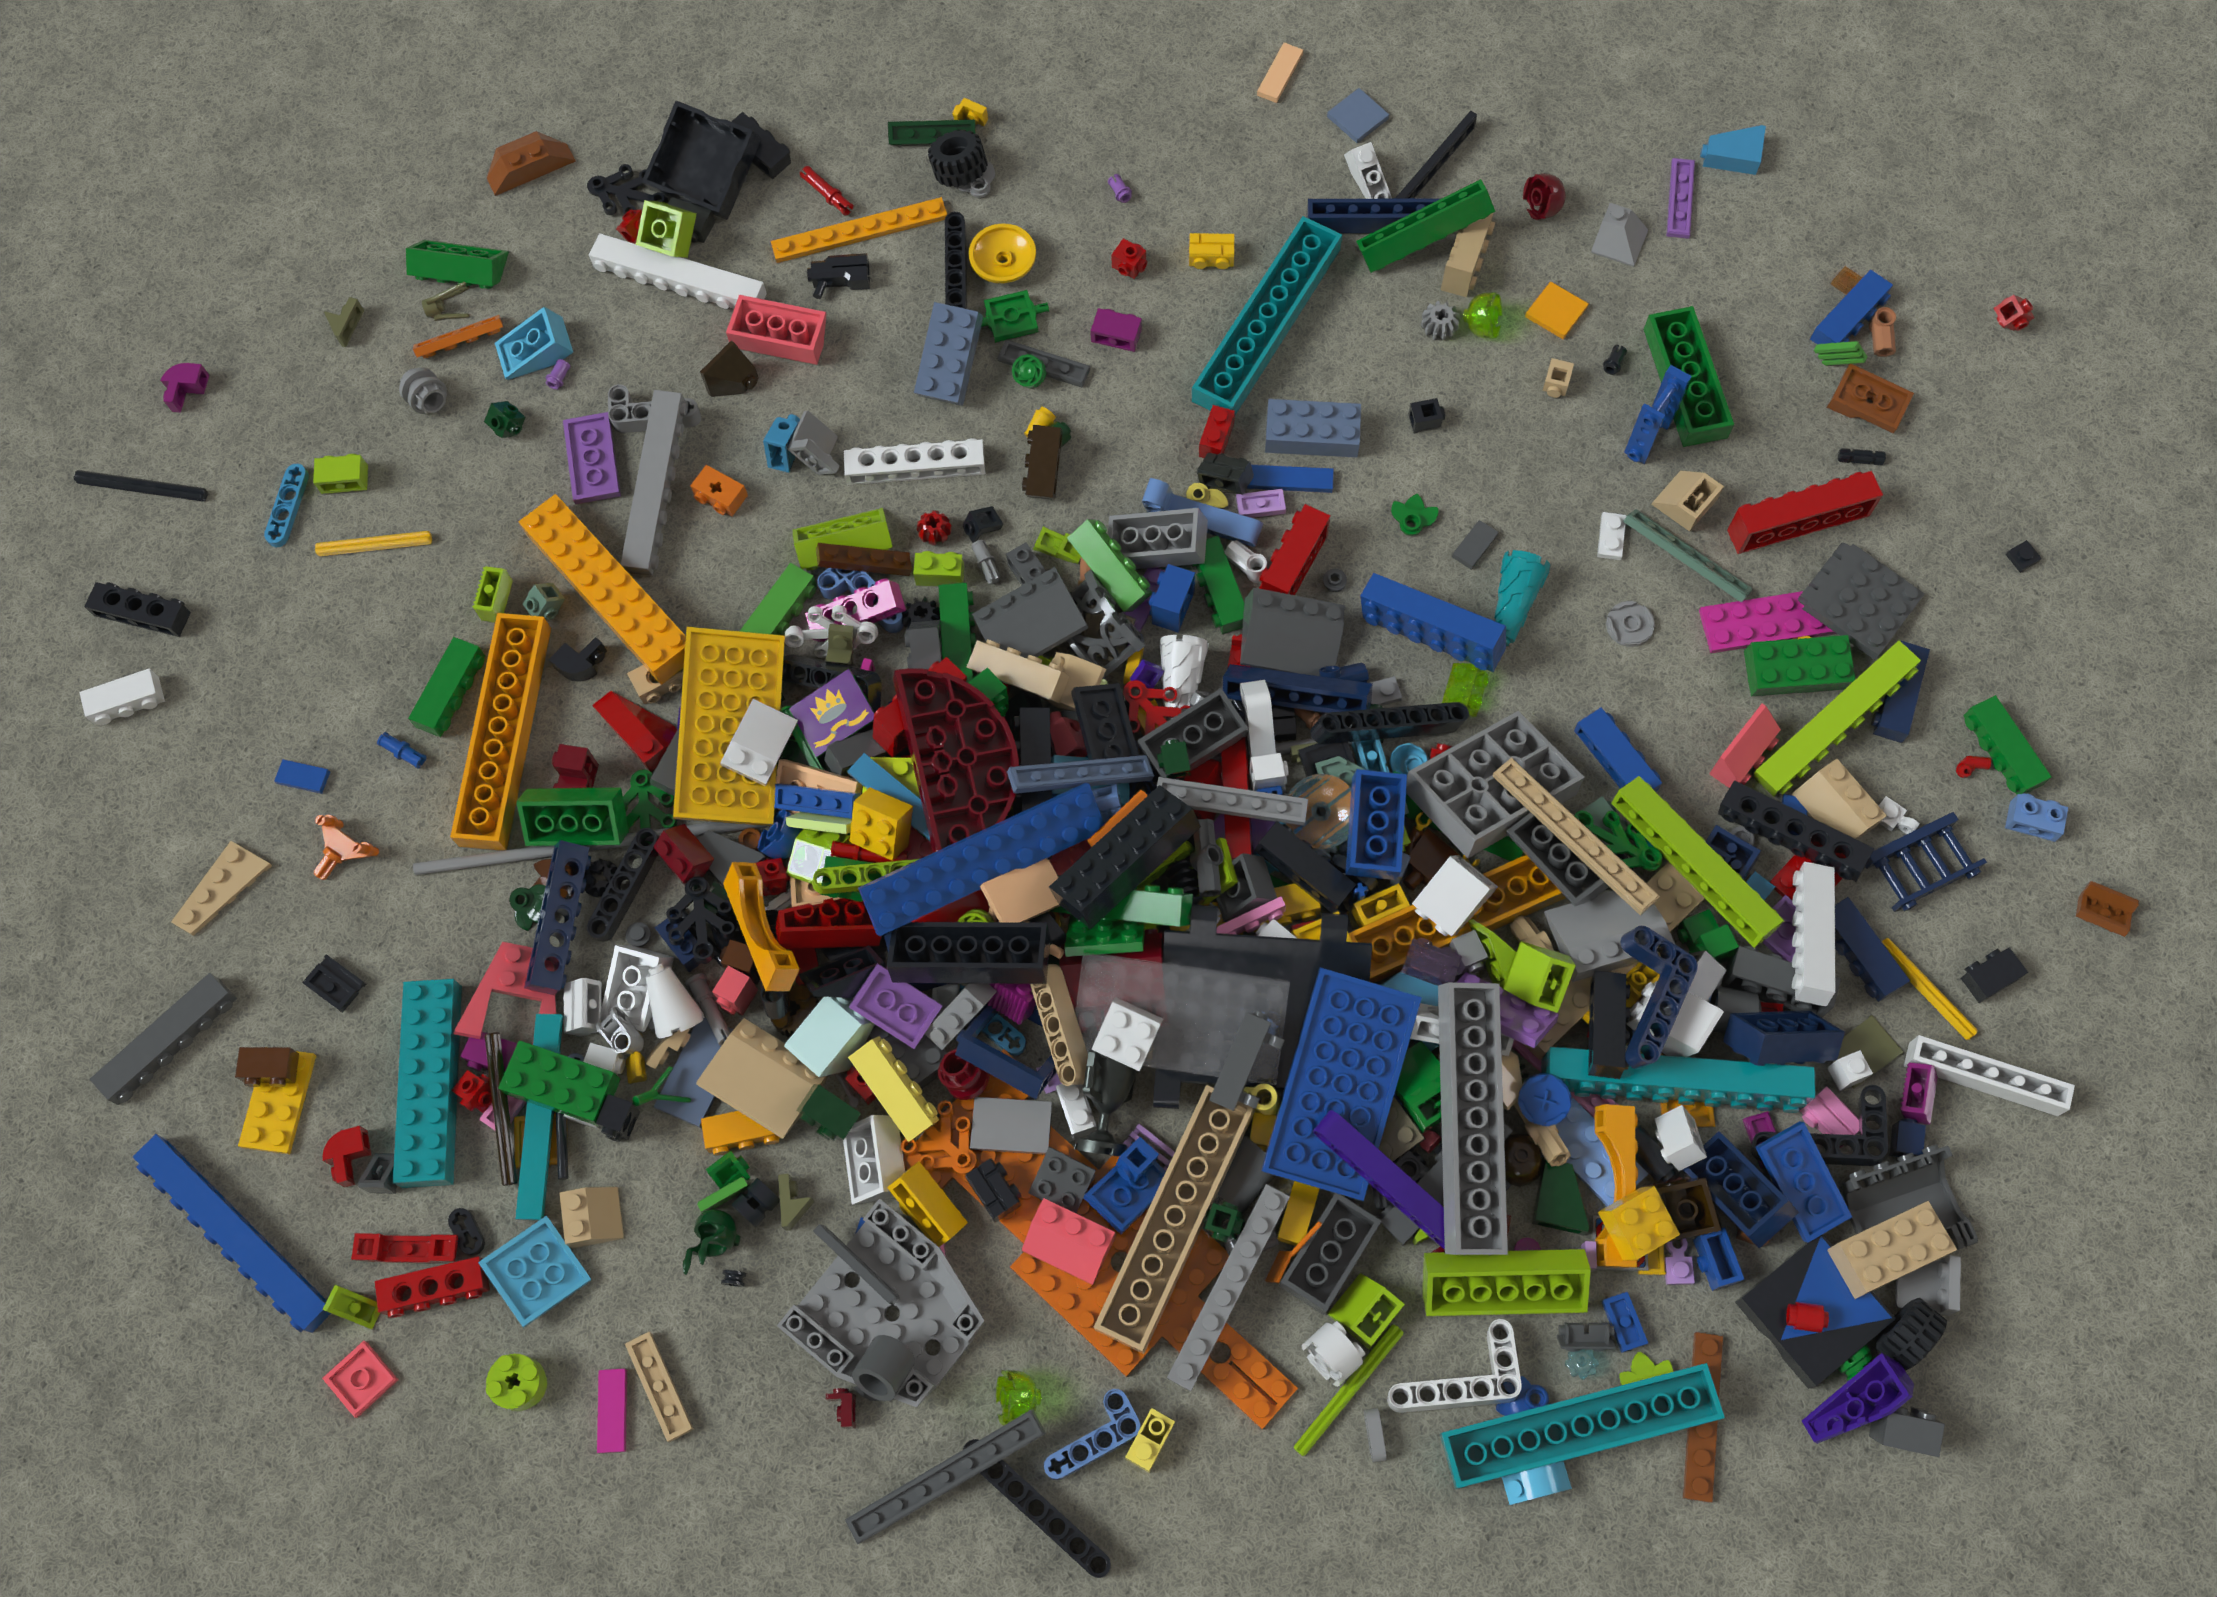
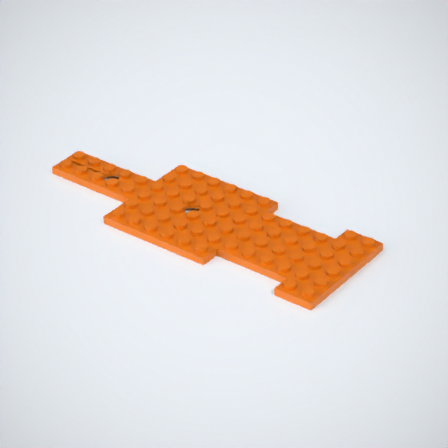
[903,1049,1298,1430]

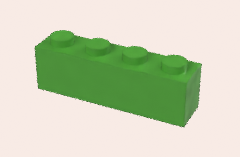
[1067,519,1152,612]
[739,563,817,635]

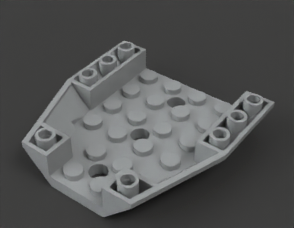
[777,1198,985,1407]

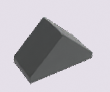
[358,1153,397,1194]

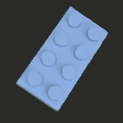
[1555,1098,1648,1206]

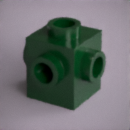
[484,401,526,438]
[1204,1202,1245,1243]

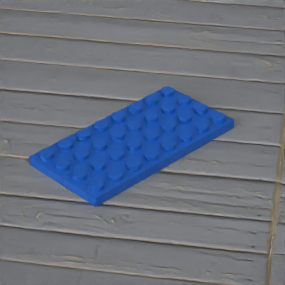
[1261,968,1422,1201]

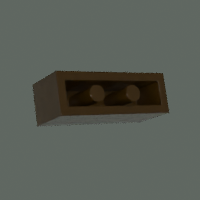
[1022,425,1063,500]

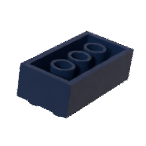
[1723,1010,1845,1066]
[1683,1131,1799,1249]

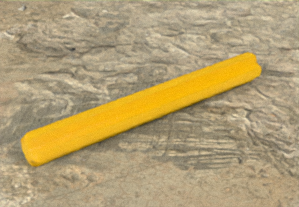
[315,531,432,556]
[1881,938,1978,1040]

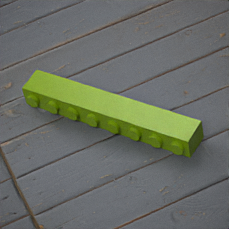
[1752,640,1921,797]
[1611,776,1784,948]

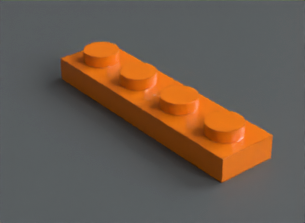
[413,315,503,359]

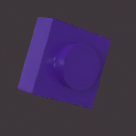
[1130,659,1164,689]

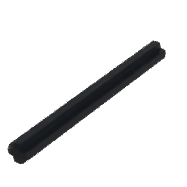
[73,470,208,502]

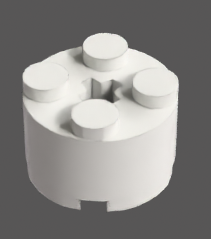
[1302,1321,1365,1387]

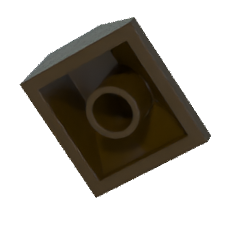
[700,341,759,397]

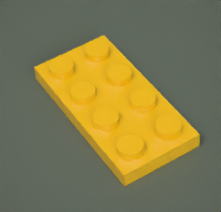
[238,1051,316,1155]

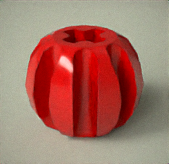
[917,510,952,546]

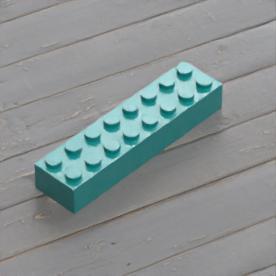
[393,979,462,1188]

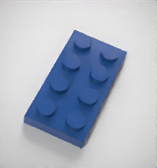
[1755,1121,1852,1243]

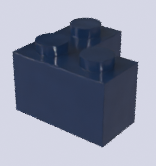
[1706,825,1761,880]

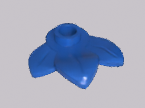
[1496,1376,1549,1416]

